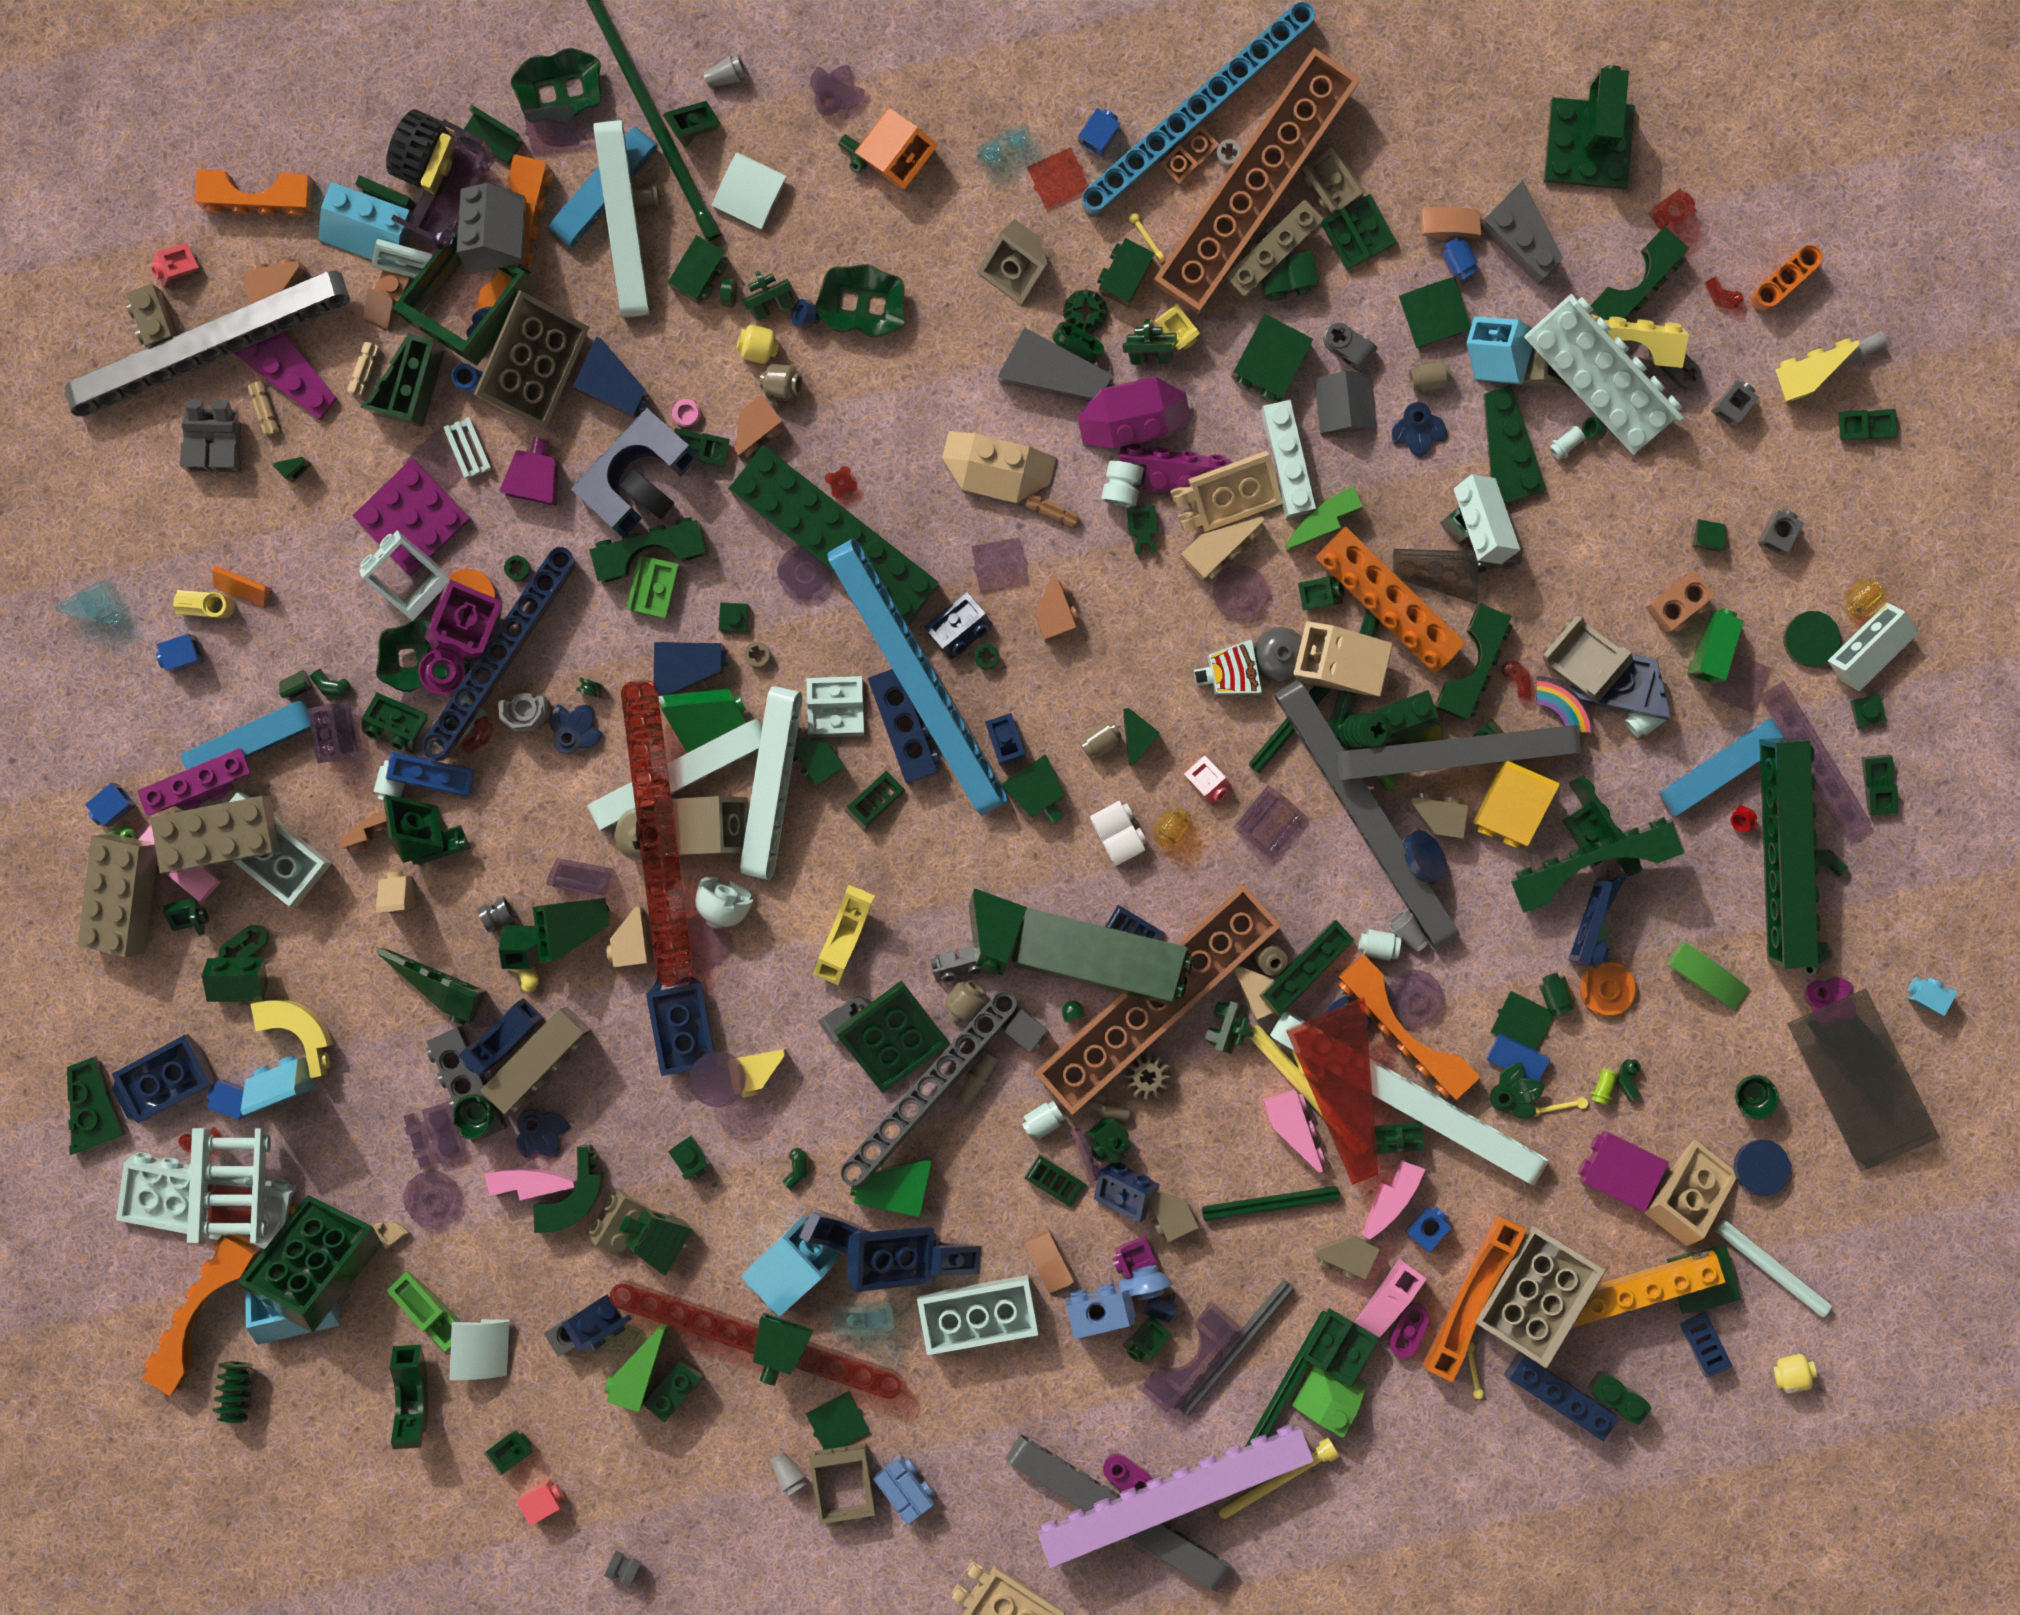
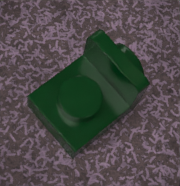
[1298,576,1344,610]
[668,1135,710,1181]
[1123,1316,1172,1364]

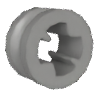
[1216,139,1242,167]

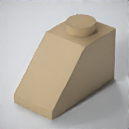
[376,871,416,913]
[606,907,650,967]
[1233,966,1274,1020]

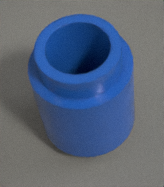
[1441,237,1479,281]

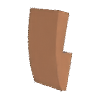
[1160,125,1219,184]
[1420,207,1481,240]
[339,810,388,852]

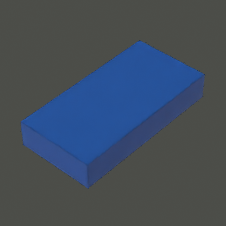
[1487,1033,1550,1081]

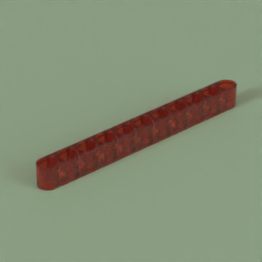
[621,680,693,987]
[609,1280,903,1399]

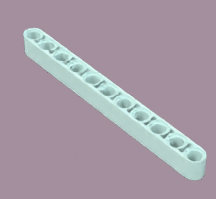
[1270,1011,1549,1185]

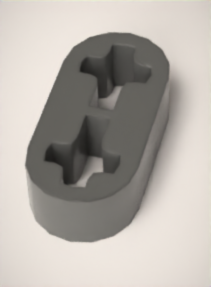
[1658,354,1702,389]

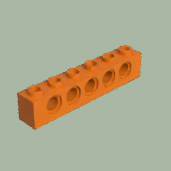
[1315,526,1465,674]

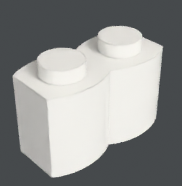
[1089,801,1147,866]

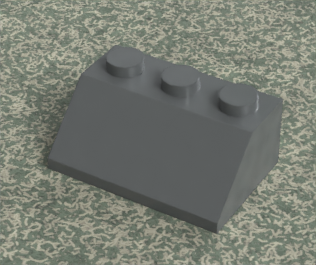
[457,183,526,274]

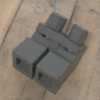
[180,399,241,473]

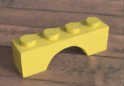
[1591,314,1689,368]

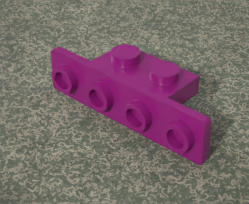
[1119,444,1231,494]
[138,748,251,816]

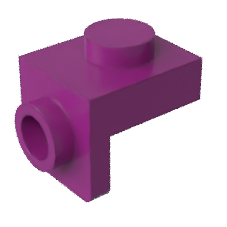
[1112,1235,1157,1280]

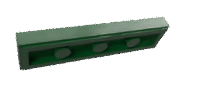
[1259,920,1354,1016]

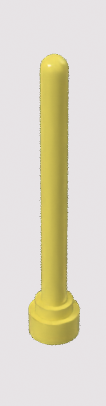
[1219,1437,1340,1519]

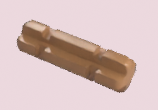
[1026,494,1079,528]

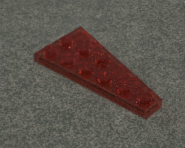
[1286,997,1378,1185]

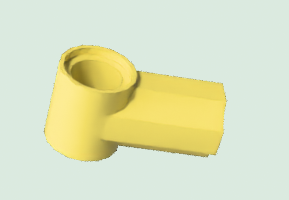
[173,590,235,619]

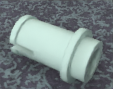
[1549,426,1586,460]

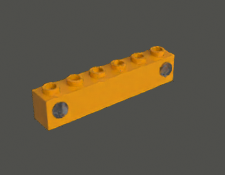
[1573,1250,1726,1327]

